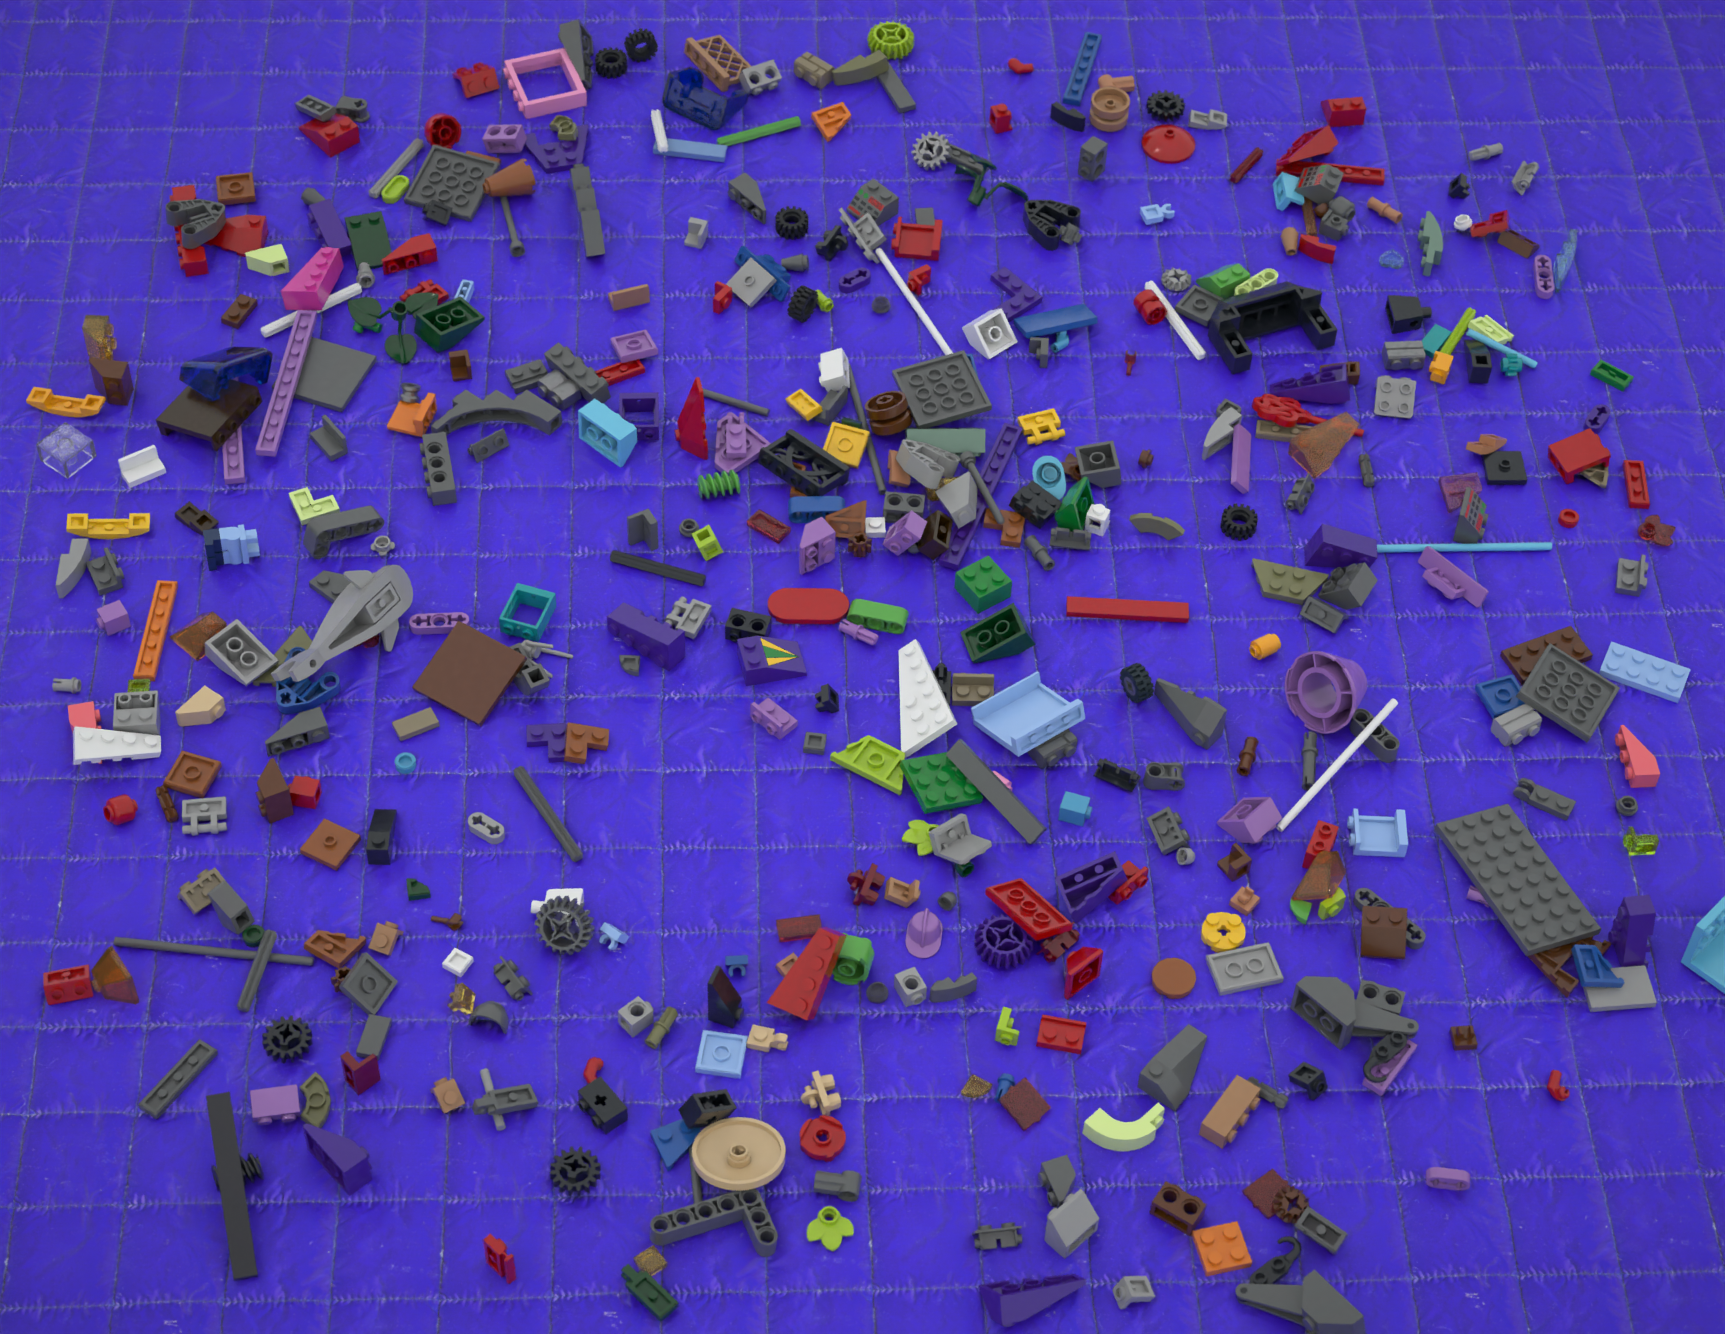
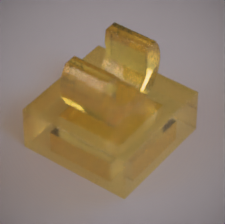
[447,983,475,1015]

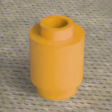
[1249,633,1281,660]

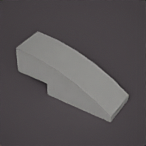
[1202,407,1242,460]
[56,539,92,598]

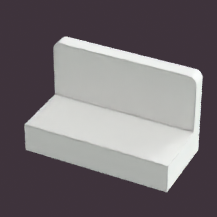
[118,445,166,488]

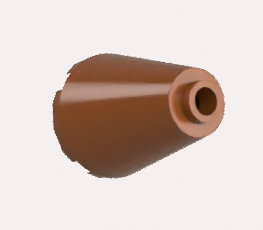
[482,158,536,197]

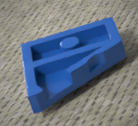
[1571,944,1624,988]

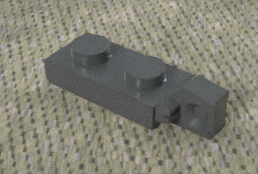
[472,1084,538,1115]

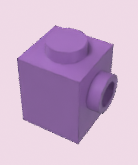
[96,600,131,636]

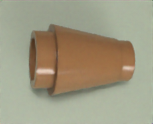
[1280,227,1299,256]

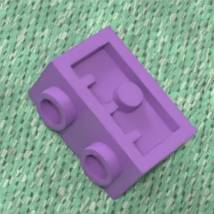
[750,697,798,740]

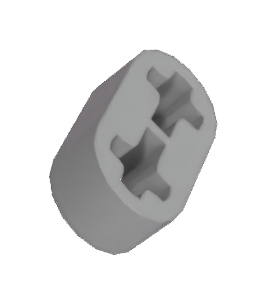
[468,812,505,844]

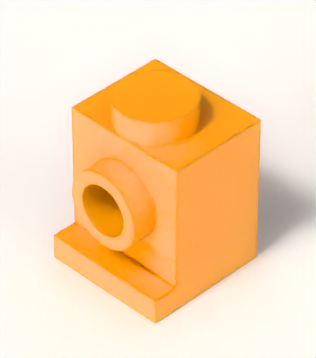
[1428,351,1454,384]

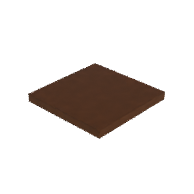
[412,620,527,727]

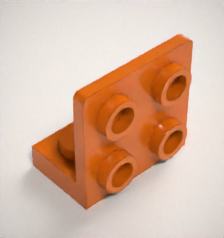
[387,392,437,437]

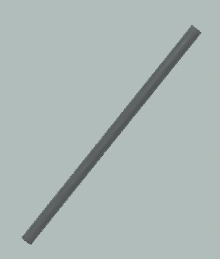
[849,364,887,495]
[114,937,314,966]

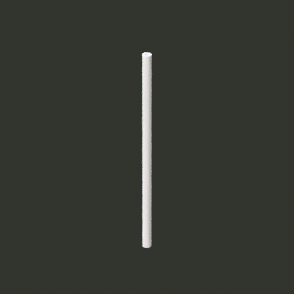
[875,248,953,355]
[1276,698,1398,832]

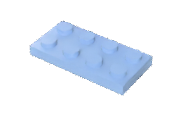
[1599,641,1691,703]

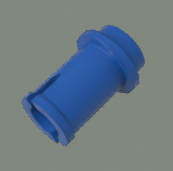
[994,1073,1015,1104]

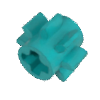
[1500,354,1522,376]

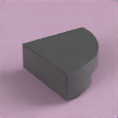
[619,655,640,676]

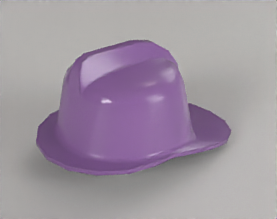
[905,908,943,959]

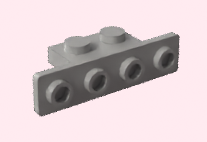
[839,207,887,264]

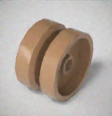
[1089,87,1130,132]

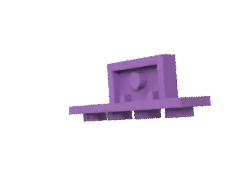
[1418,546,1489,607]

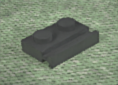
[505,359,548,394]

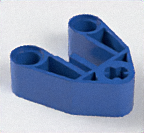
[276,647,341,714]

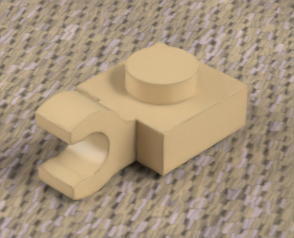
[747,1025,788,1053]

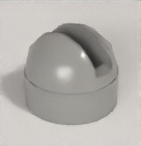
[1176,848,1196,865]

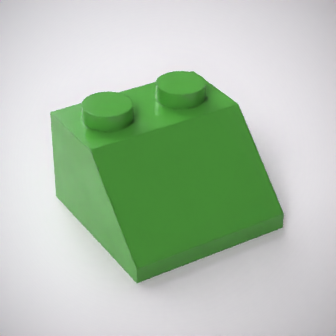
[1196,263,1250,299]

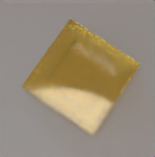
[634,1245,667,1276]

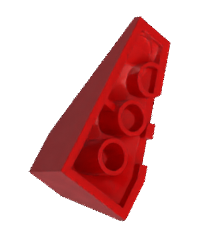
[1276,125,1339,167]
[204,215,269,257]

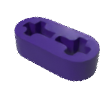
[839,268,871,293]
[1583,404,1611,434]

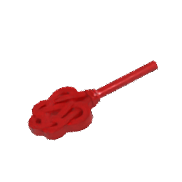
[1251,394,1364,437]

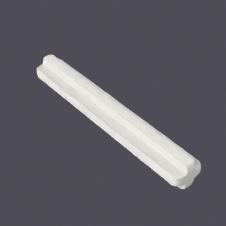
[651,109,668,153]

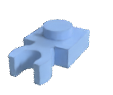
[1140,204,1175,225]

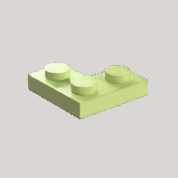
[289,487,340,526]

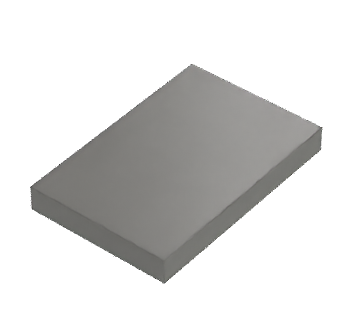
[1205,942,1284,996]
[1583,965,1657,1012]

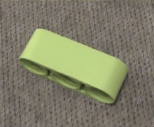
[1234,269,1278,296]

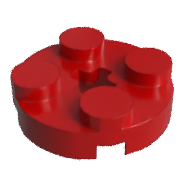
[799,1115,846,1162]

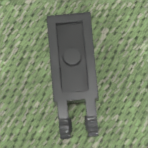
[1513,777,1576,821]

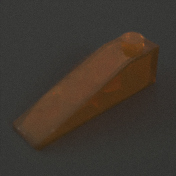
[1288,412,1359,479]

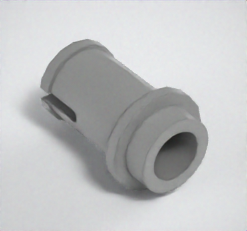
[52,677,81,694]

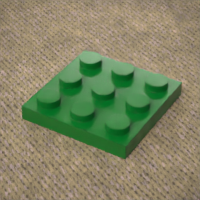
[900,752,984,814]

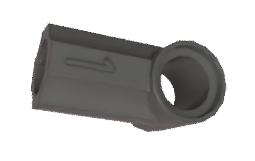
[814,1170,862,1202]

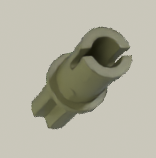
[644,1006,678,1049]

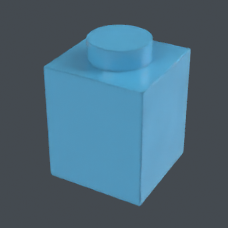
[1058,791,1093,827]

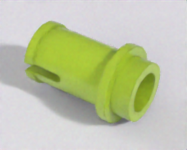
[816,290,834,312]

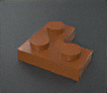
[983,508,1025,548]
[564,722,609,764]

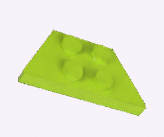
[830,735,905,795]

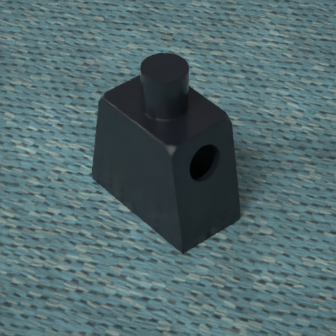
[1385,295,1432,334]

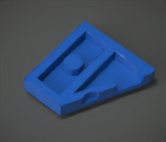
[650,1119,701,1172]

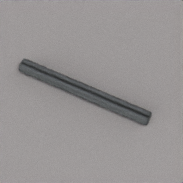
[513,766,583,862]

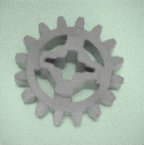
[912,131,951,171]

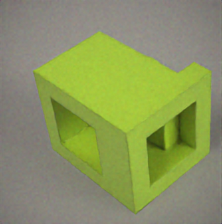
[692,525,723,561]

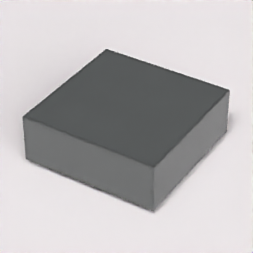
[803,732,827,755]

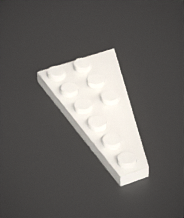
[899,639,957,758]

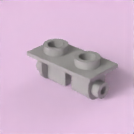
[1511,160,1539,196]

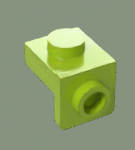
[1317,882,1346,920]

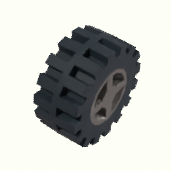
[1120,663,1154,703]

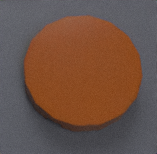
[1151,958,1196,999]

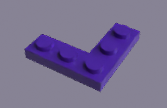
[991,266,1042,323]

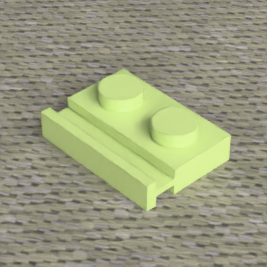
[1467,315,1514,345]

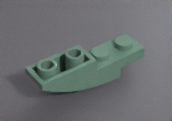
[1417,211,1443,276]

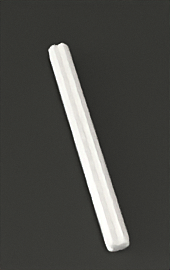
[1145,281,1206,360]
[260,283,362,338]

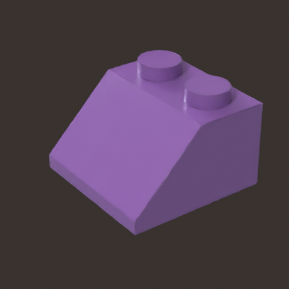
[1217,797,1282,844]

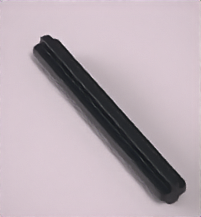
[610,550,706,586]

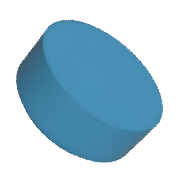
[395,752,417,774]

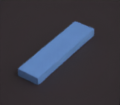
[653,138,727,162]

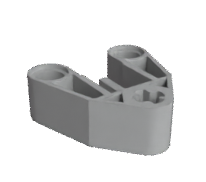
[896,439,960,489]

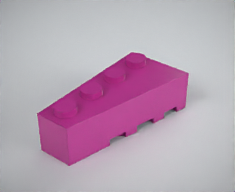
[281,247,344,310]

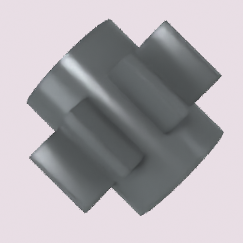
[1060,223,1082,245]

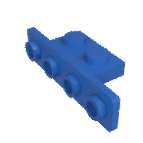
[734,246,791,301]

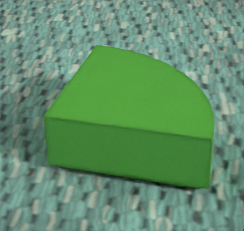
[1289,897,1312,924]

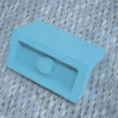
[1273,172,1305,211]

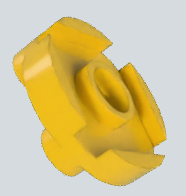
[1201,912,1246,953]

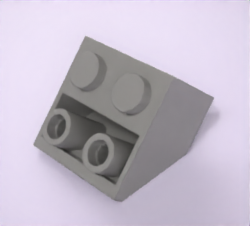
[113,690,161,735]
[1044,1189,1099,1259]

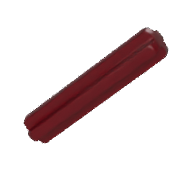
[1229,147,1263,184]

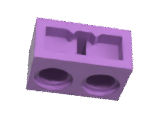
[482,124,527,153]
[882,510,927,555]

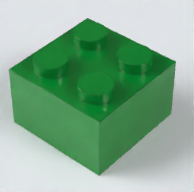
[954,555,1012,614]

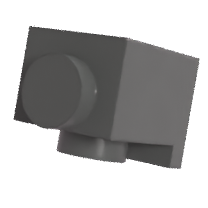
[1319,209,1349,241]

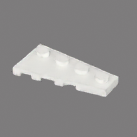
[73,726,161,765]

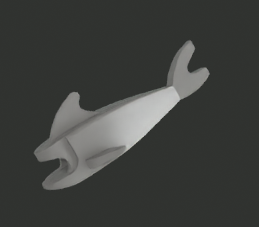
[271,565,413,682]

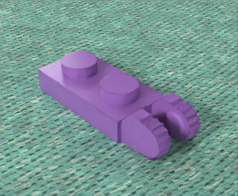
[726,412,746,458]

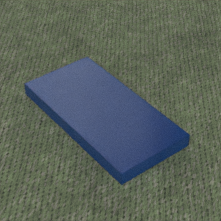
[1013,304,1098,339]

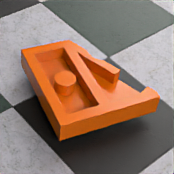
[811,102,851,142]

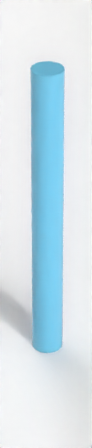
[1466,328,1538,369]

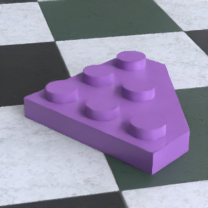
[715,413,771,474]

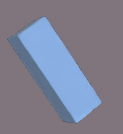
[454,279,475,303]

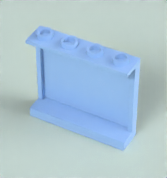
[971,671,1085,757]

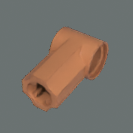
[1097,74,1135,92]

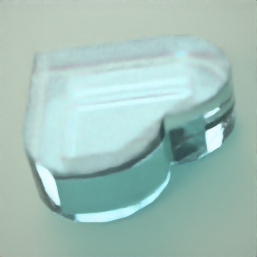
[1379,249,1404,269]

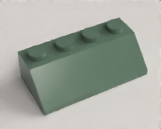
[905,428,985,456]

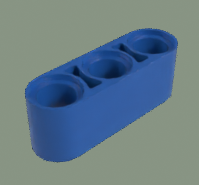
[788,496,846,523]

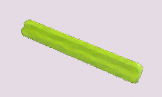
[1440,307,1476,355]

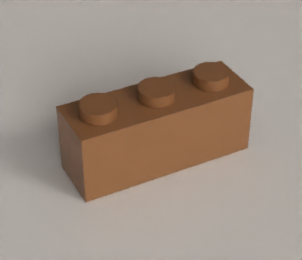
[1199,1075,1261,1149]

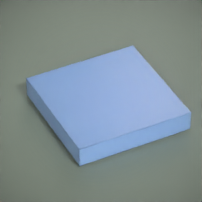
[695,1030,748,1079]

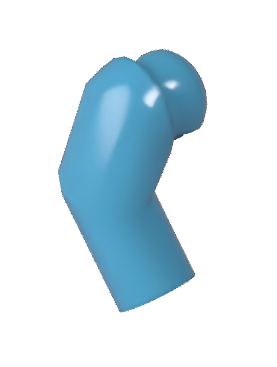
[1051,330,1069,353]

